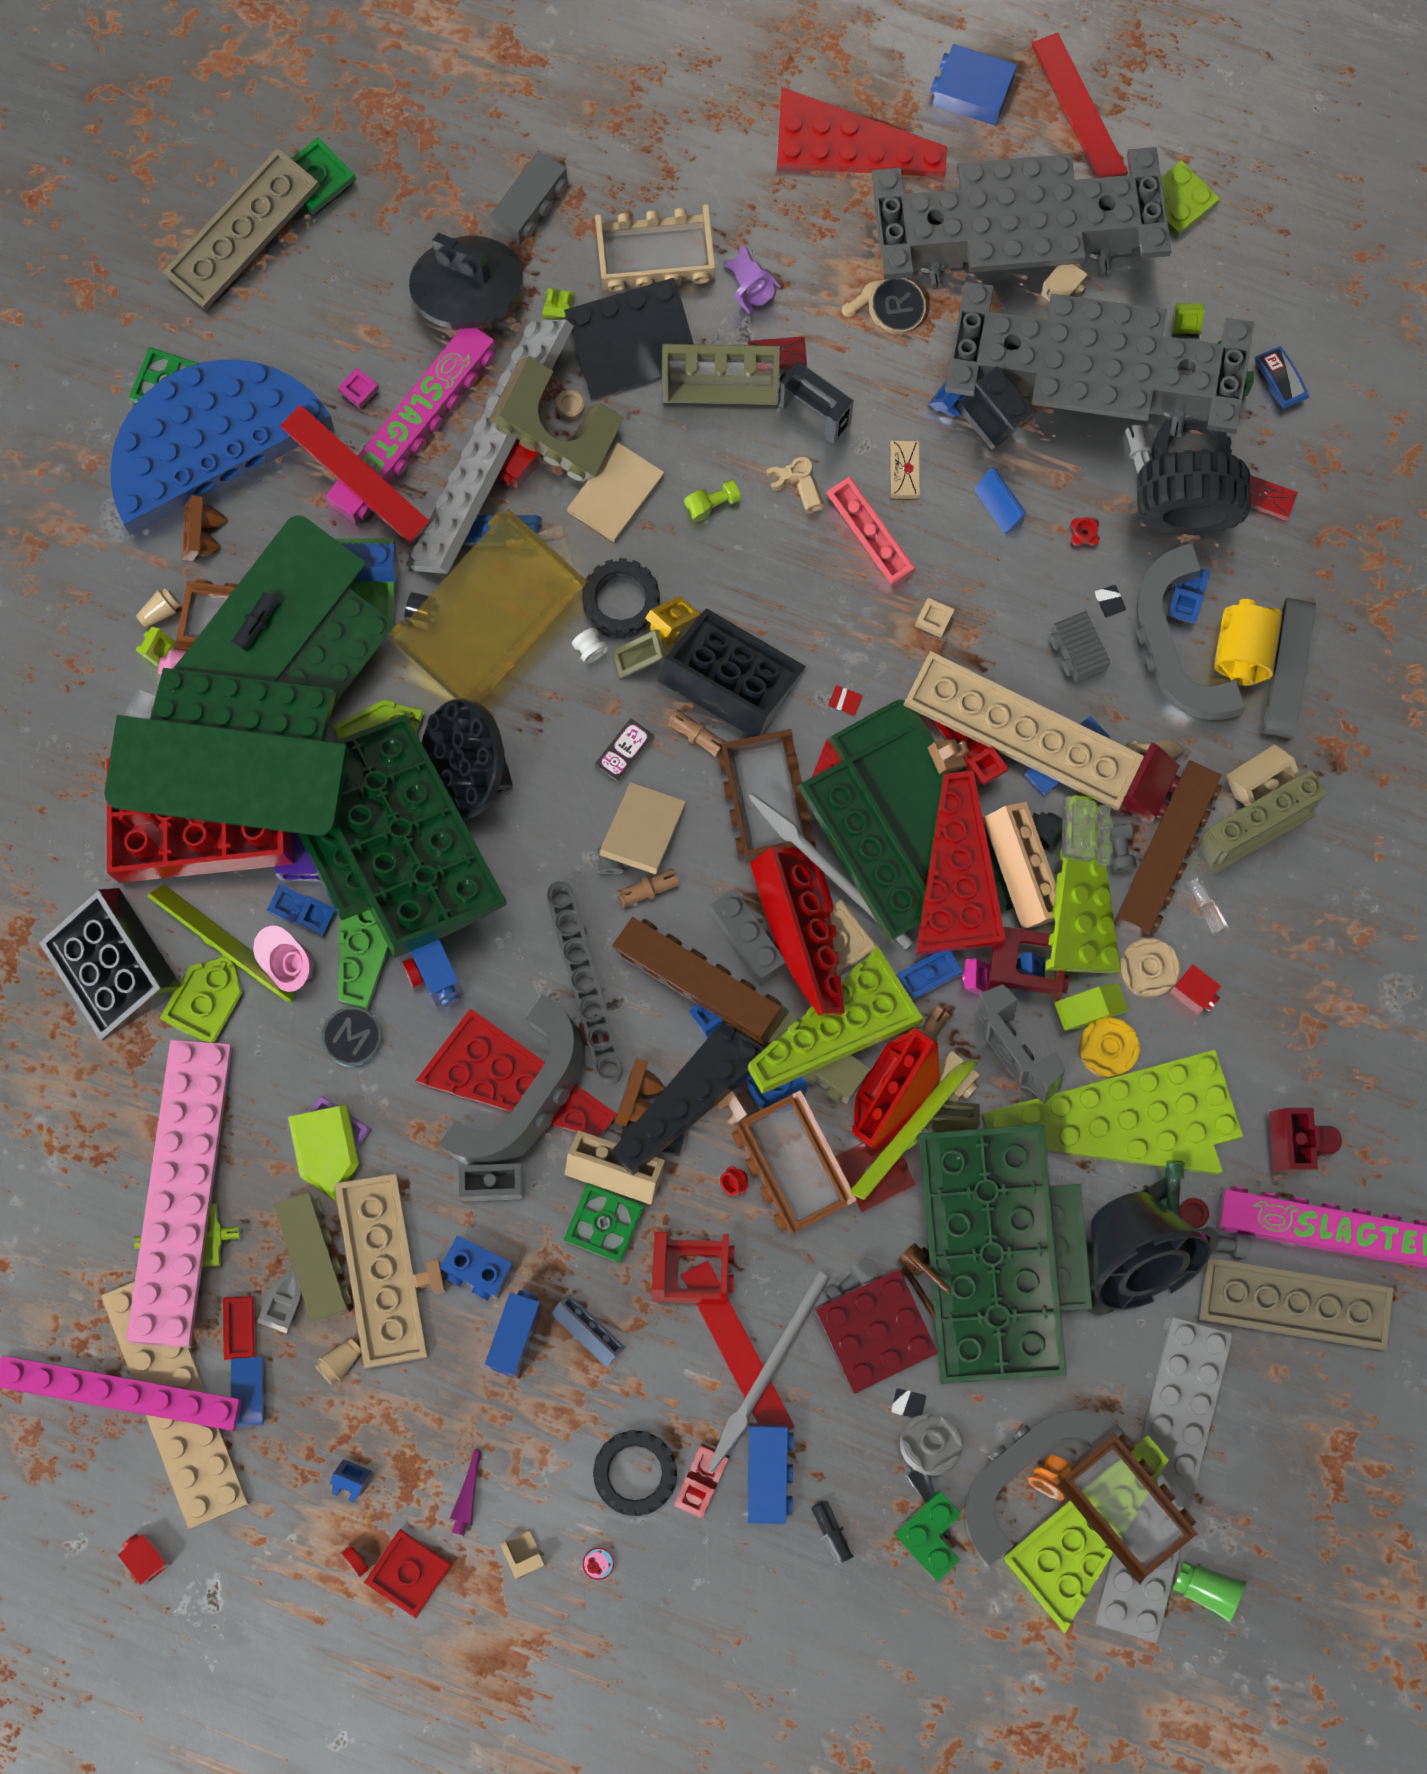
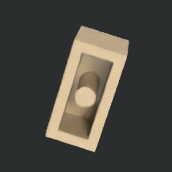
[1226,744,1300,806]

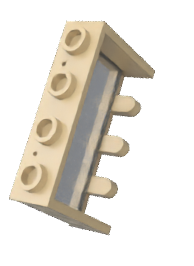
[595,204,715,292]

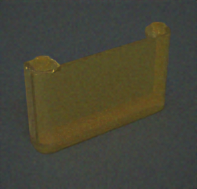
[390,509,587,703]

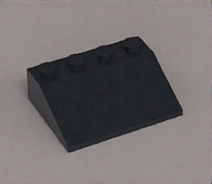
[564,278,700,400]
[657,608,806,737]
[39,888,181,1041]

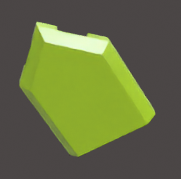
[332,699,424,739]
[160,955,243,1043]
[288,1104,360,1201]

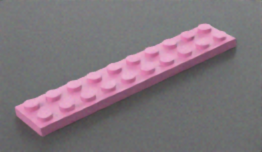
[126,1040,232,1348]

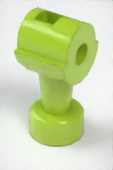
[684,479,741,522]

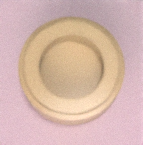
[555,390,585,420]

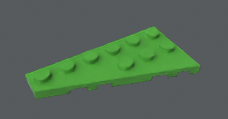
[338,910,389,1010]

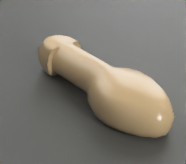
[842,280,883,317]
[1126,739,1184,760]

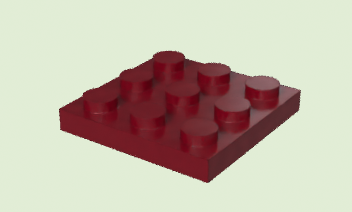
[814,1267,938,1394]

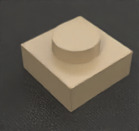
[915,598,955,638]

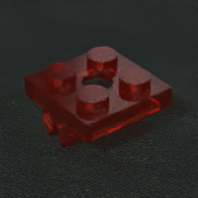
[835,1139,916,1214]

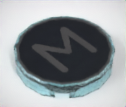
[322,1007,383,1067]

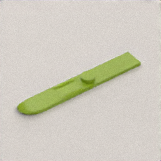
[147,884,294,1003]
[849,1060,978,1200]

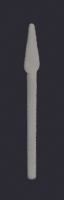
[749,793,914,949]
[708,1272,829,1472]

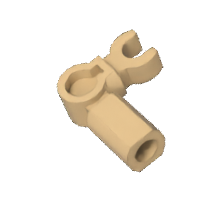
[766,457,825,514]

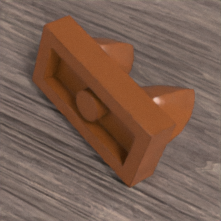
[181,495,228,561]
[614,1058,664,1127]

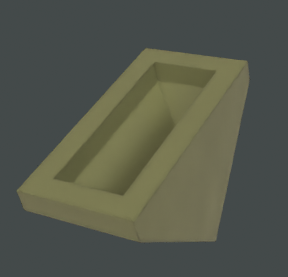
[612,630,666,678]
[925,1101,980,1133]

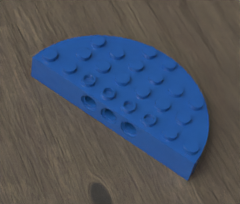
[110,359,334,535]

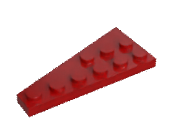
[915,770,1006,956]

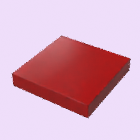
[364,1529,453,1619]

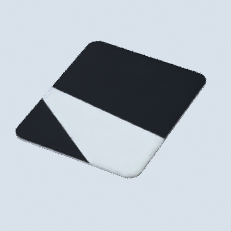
[1095,585,1126,617]
[891,1388,926,1418]

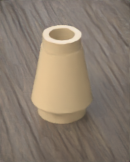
[136,588,181,629]
[315,1339,362,1385]

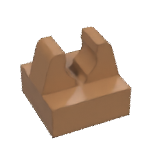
[928,739,969,774]
[718,1085,760,1124]
[413,1259,447,1296]

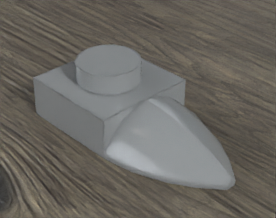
[258,1270,301,1333]

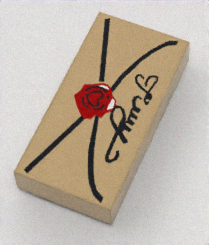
[890,441,920,499]

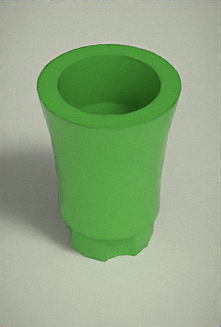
[1172,1561,1247,1623]

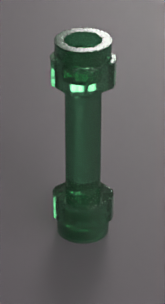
[1165,1160,1185,1215]

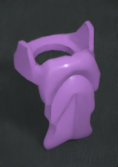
[724,246,782,314]

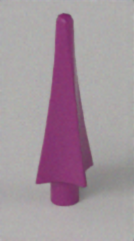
[449,1449,481,1536]

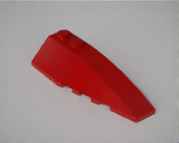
[750,847,845,1016]

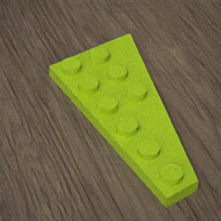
[1045,795,1121,974]
[748,946,923,1094]
[1002,1435,1169,1633]

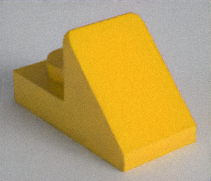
[645,596,701,646]

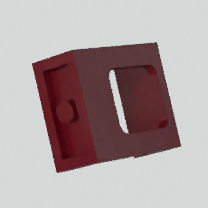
[986,926,1069,1003]

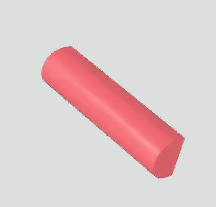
[826,476,916,587]

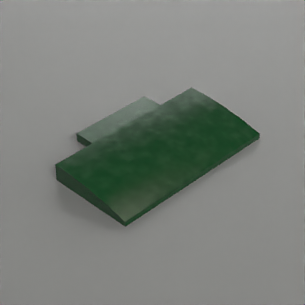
[297,714,507,958]
[919,1123,1093,1384]

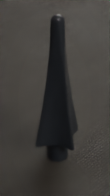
[905,1461,951,1539]

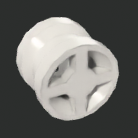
[572,627,609,664]

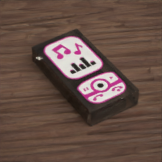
[595,718,654,783]

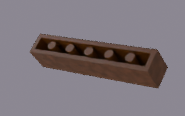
[1114,760,1223,938]
[612,916,785,1046]

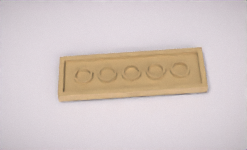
[334,1174,427,1369]

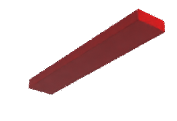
[1032,32,1128,178]
[280,405,430,544]
[681,1260,795,1431]

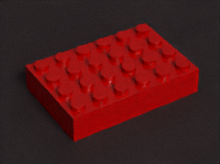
[107,758,293,883]

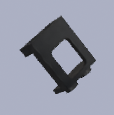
[778,361,854,444]
[955,366,1035,450]

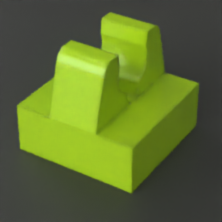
[542,288,576,320]
[1172,302,1205,334]
[136,627,175,667]

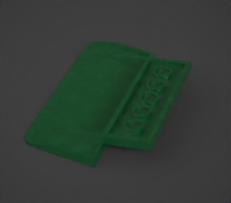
[173,515,396,706]
[104,668,349,836]
[798,700,1014,942]

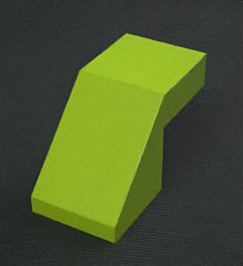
[1054,983,1129,1031]

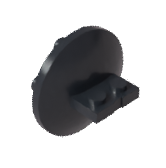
[409,232,524,330]
[421,699,513,819]

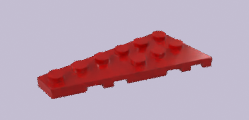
[777,87,947,177]
[415,1008,617,1138]

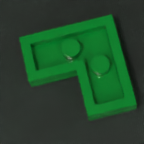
[894,1490,962,1582]

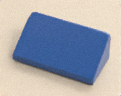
[975,467,1026,534]

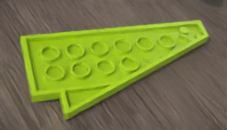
[981,1050,1243,1175]

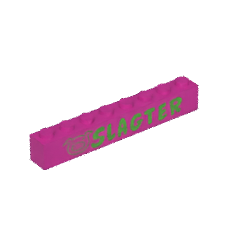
[325,328,496,525]
[1215,1186,1427,1268]

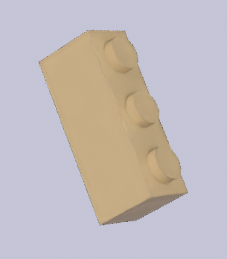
[565,1130,665,1205]

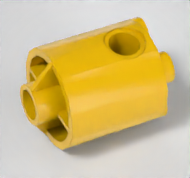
[1214,599,1282,686]

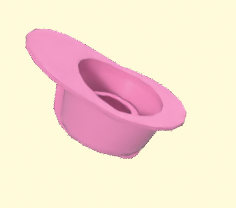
[253,925,314,992]

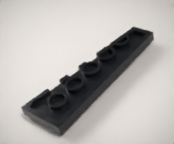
[611,1021,764,1176]

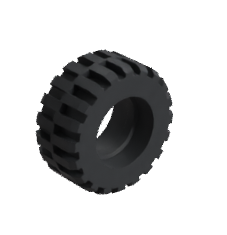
[1137,450,1251,535]

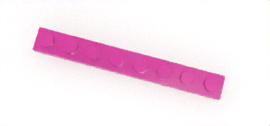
[0,1356,243,1431]

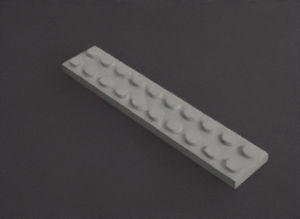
[406,319,574,574]
[1094,1317,1233,1643]

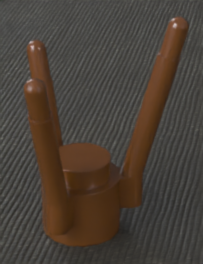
[898,1243,951,1321]

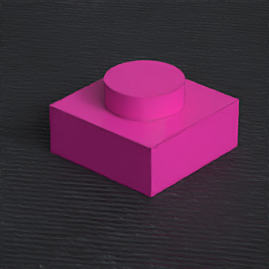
[338,368,379,410]
[962,959,990,995]

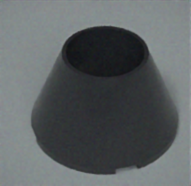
[1091,1192,1212,1310]

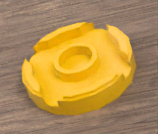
[1078,1017,1140,1078]

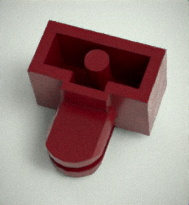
[1269,1108,1342,1173]

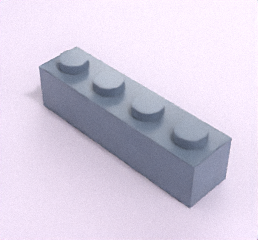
[551,1294,625,1368]

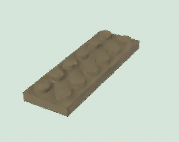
[162,147,320,310]
[1199,1258,1394,1351]

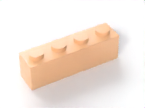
[983,802,1056,930]

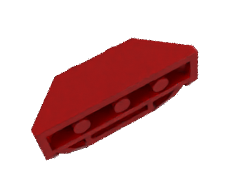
[852,1028,940,1149]

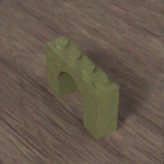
[489,356,624,481]

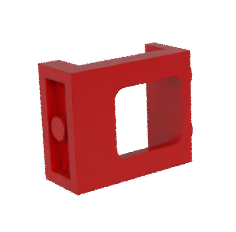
[652,1232,735,1304]

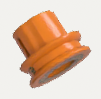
[1028,1454,1070,1500]

